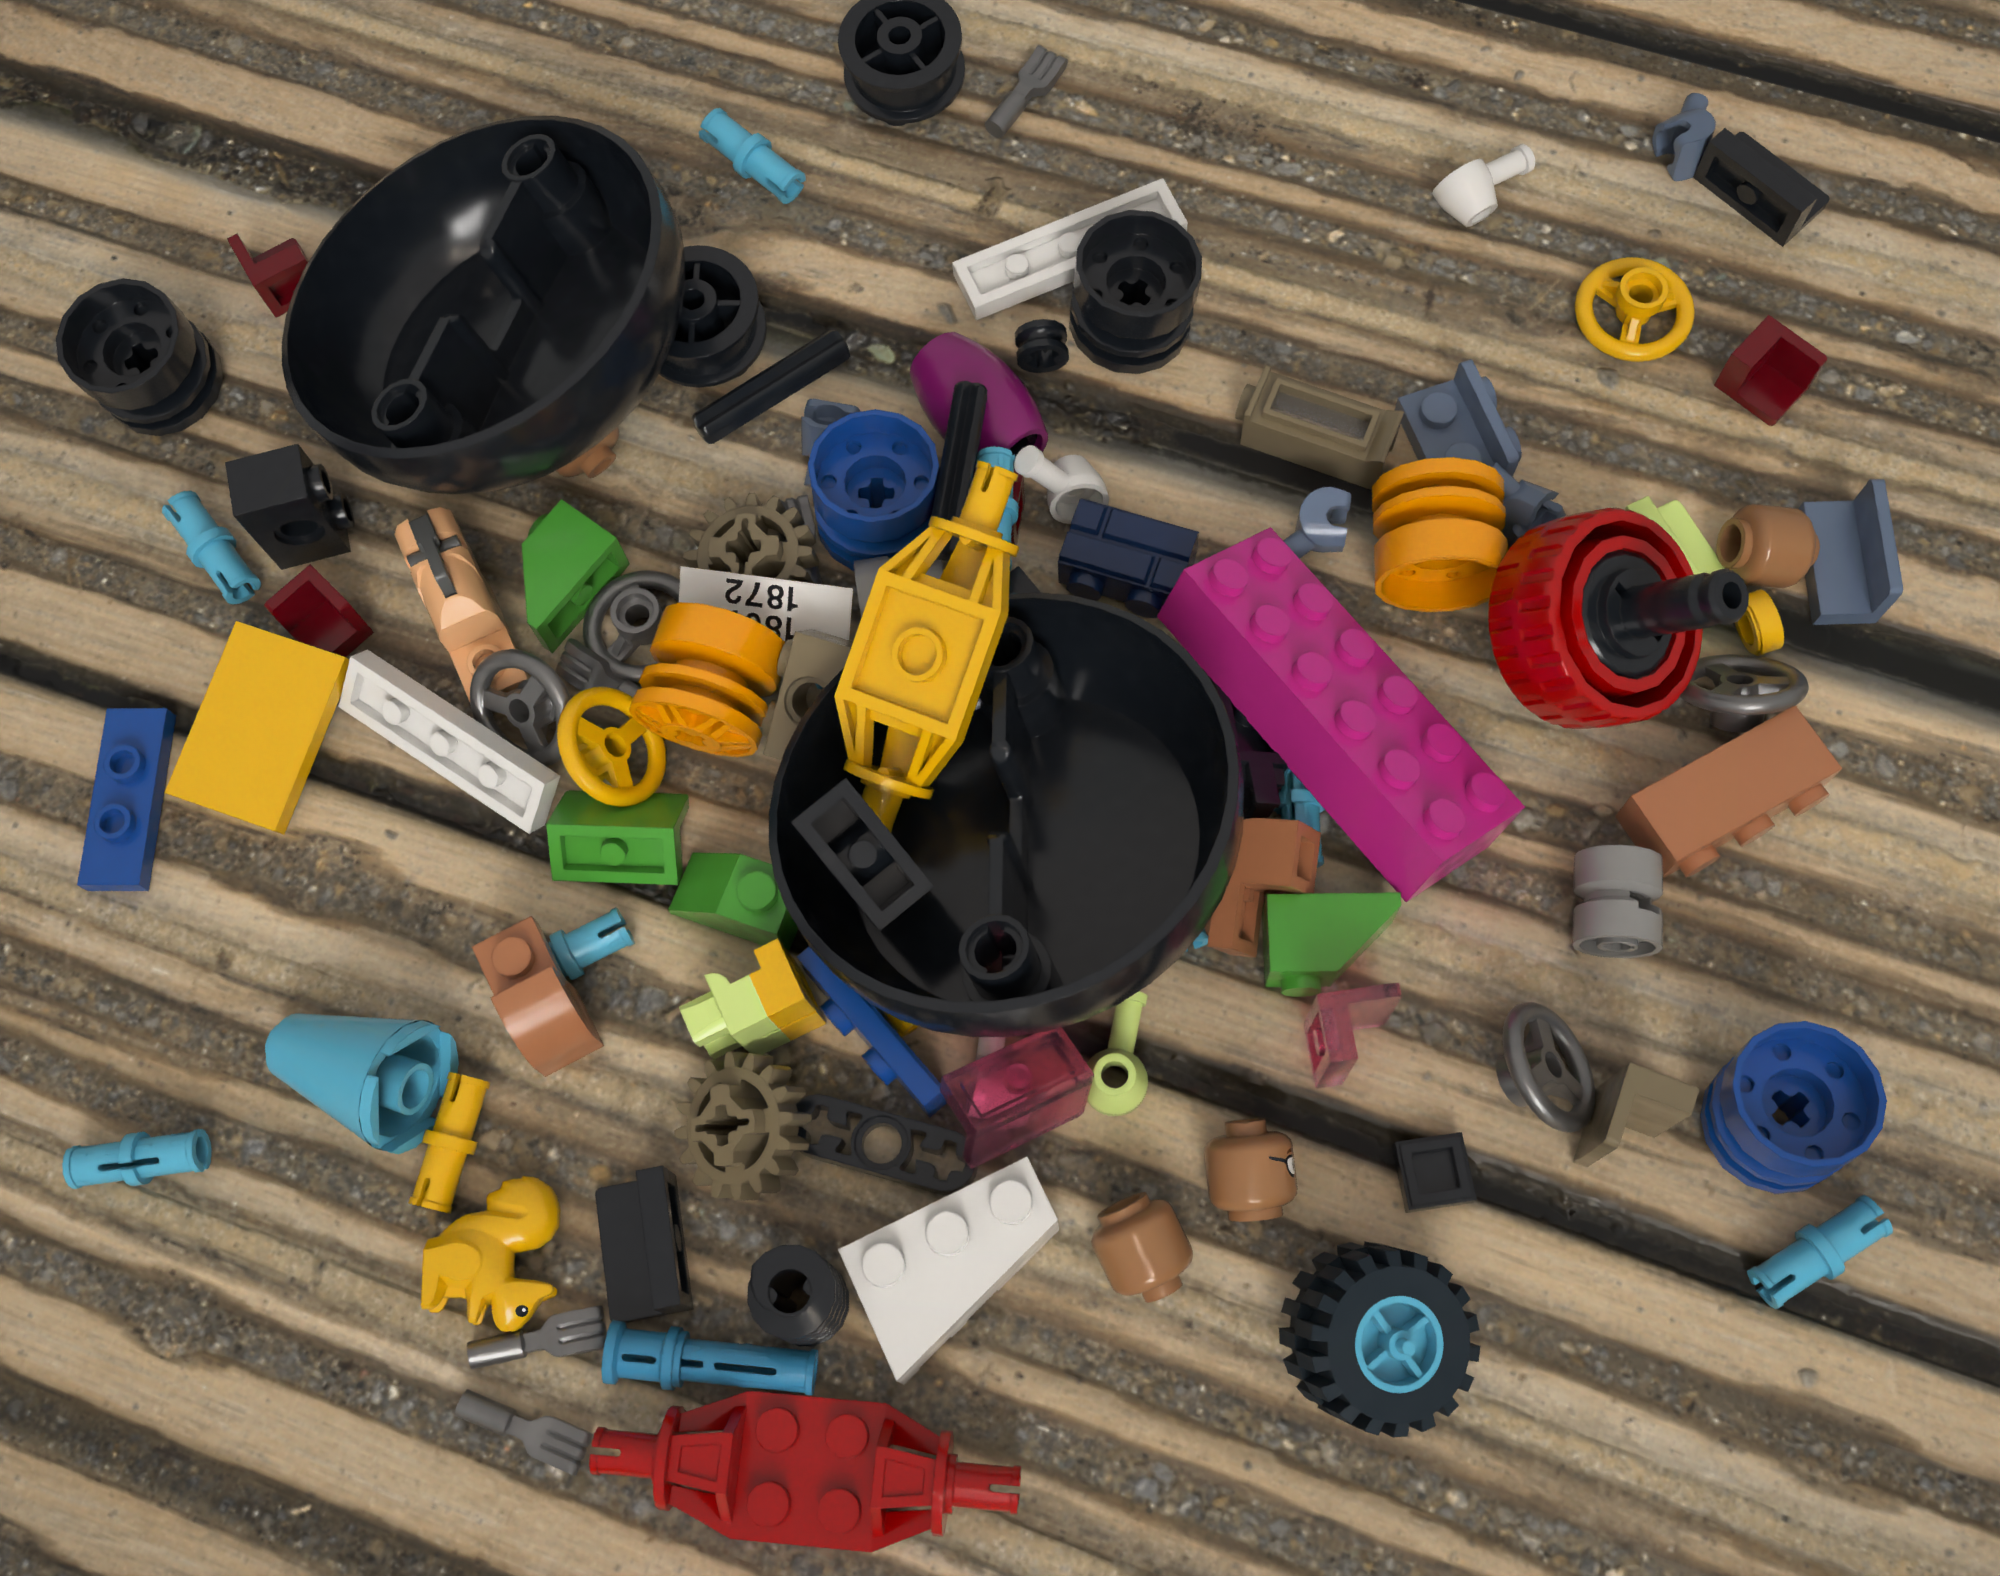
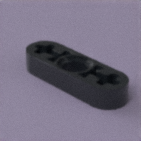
[796,1094,978,1196]

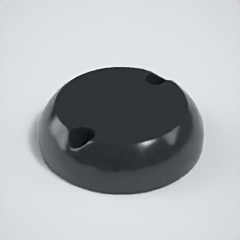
[282,116,685,494]
[769,592,1244,1037]

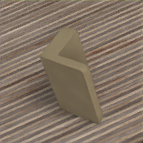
[1573,1062,1700,1167]

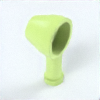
[1082,991,1148,1116]

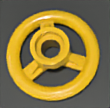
[1575,257,1695,362]
[557,687,666,807]

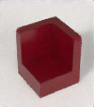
[227,234,309,318]
[1714,315,1827,426]
[264,564,374,657]

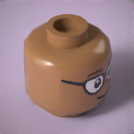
[1204,1118,1298,1222]

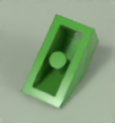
[522,499,630,653]
[668,852,798,952]
[1262,892,1401,997]

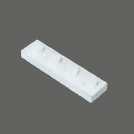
[952,178,1188,321]
[338,649,560,834]

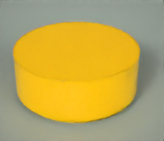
[1735,589,1784,656]

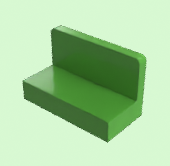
[546,790,689,885]

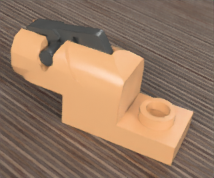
[394,507,530,702]

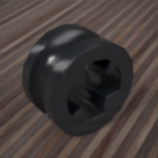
[1015,319,1069,373]

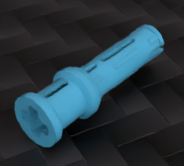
[601,1320,819,1396]

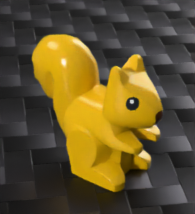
[421,1176,561,1333]

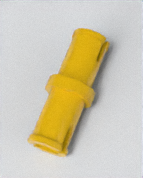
[408,1072,490,1214]

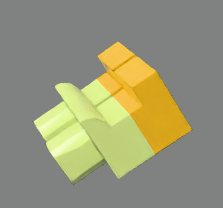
[679,938,826,1060]

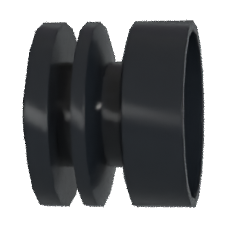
[1069,210,1202,374]
[56,278,223,436]

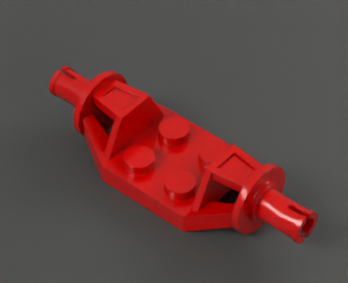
[589,1391,1021,1552]

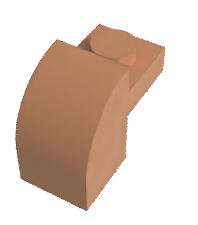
[1205,818,1321,958]
[472,916,604,1077]

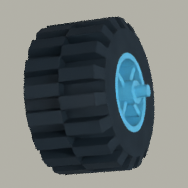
[1279,1241,1480,1438]

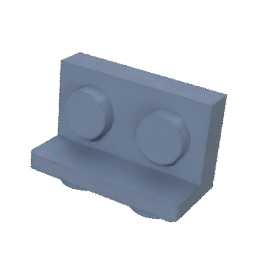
[1395,359,1522,477]

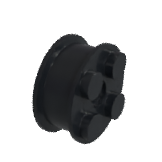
[838,0,965,126]
[659,245,767,388]

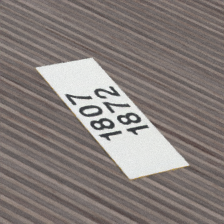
[679,566,853,642]

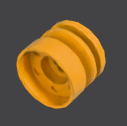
[1372,457,1508,612]
[629,602,785,757]

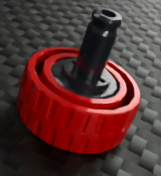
[1488,508,1749,729]

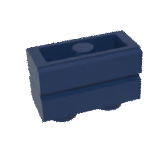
[1058,498,1199,618]

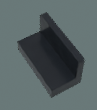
[1693,128,1830,247]
[595,1165,694,1323]

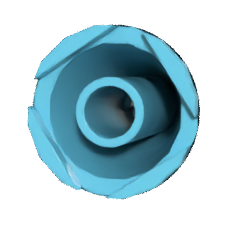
[265,1013,459,1154]

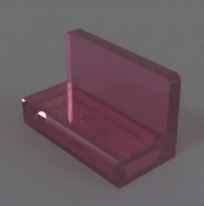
[1303,983,1402,1089]
[940,1027,1094,1169]

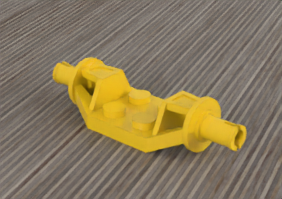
[834,460,1019,833]

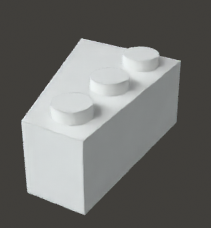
[838,1157,1059,1385]

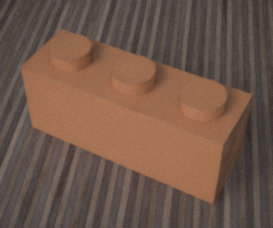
[1615,706,1842,878]

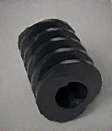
[747,1245,849,1347]

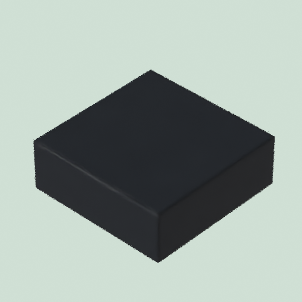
[1392,1132,1477,1213]

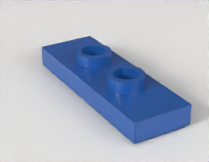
[77,708,176,891]
[797,947,947,1118]

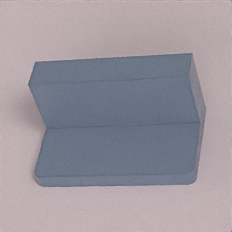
[1799,479,1903,625]

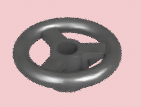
[583,570,680,684]
[470,649,571,767]
[1679,654,1809,732]
[1496,1002,1595,1132]

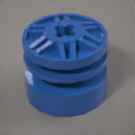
[808,409,939,571]
[1700,1021,1887,1194]

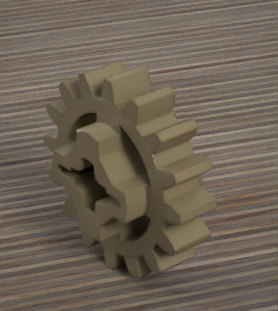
[683,493,819,583]
[674,1052,812,1201]

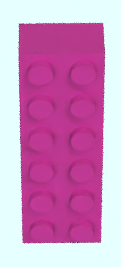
[1157,527,1525,902]

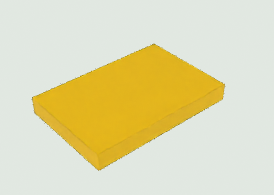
[164,621,349,835]

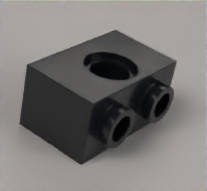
[225,444,355,570]
[790,778,934,931]

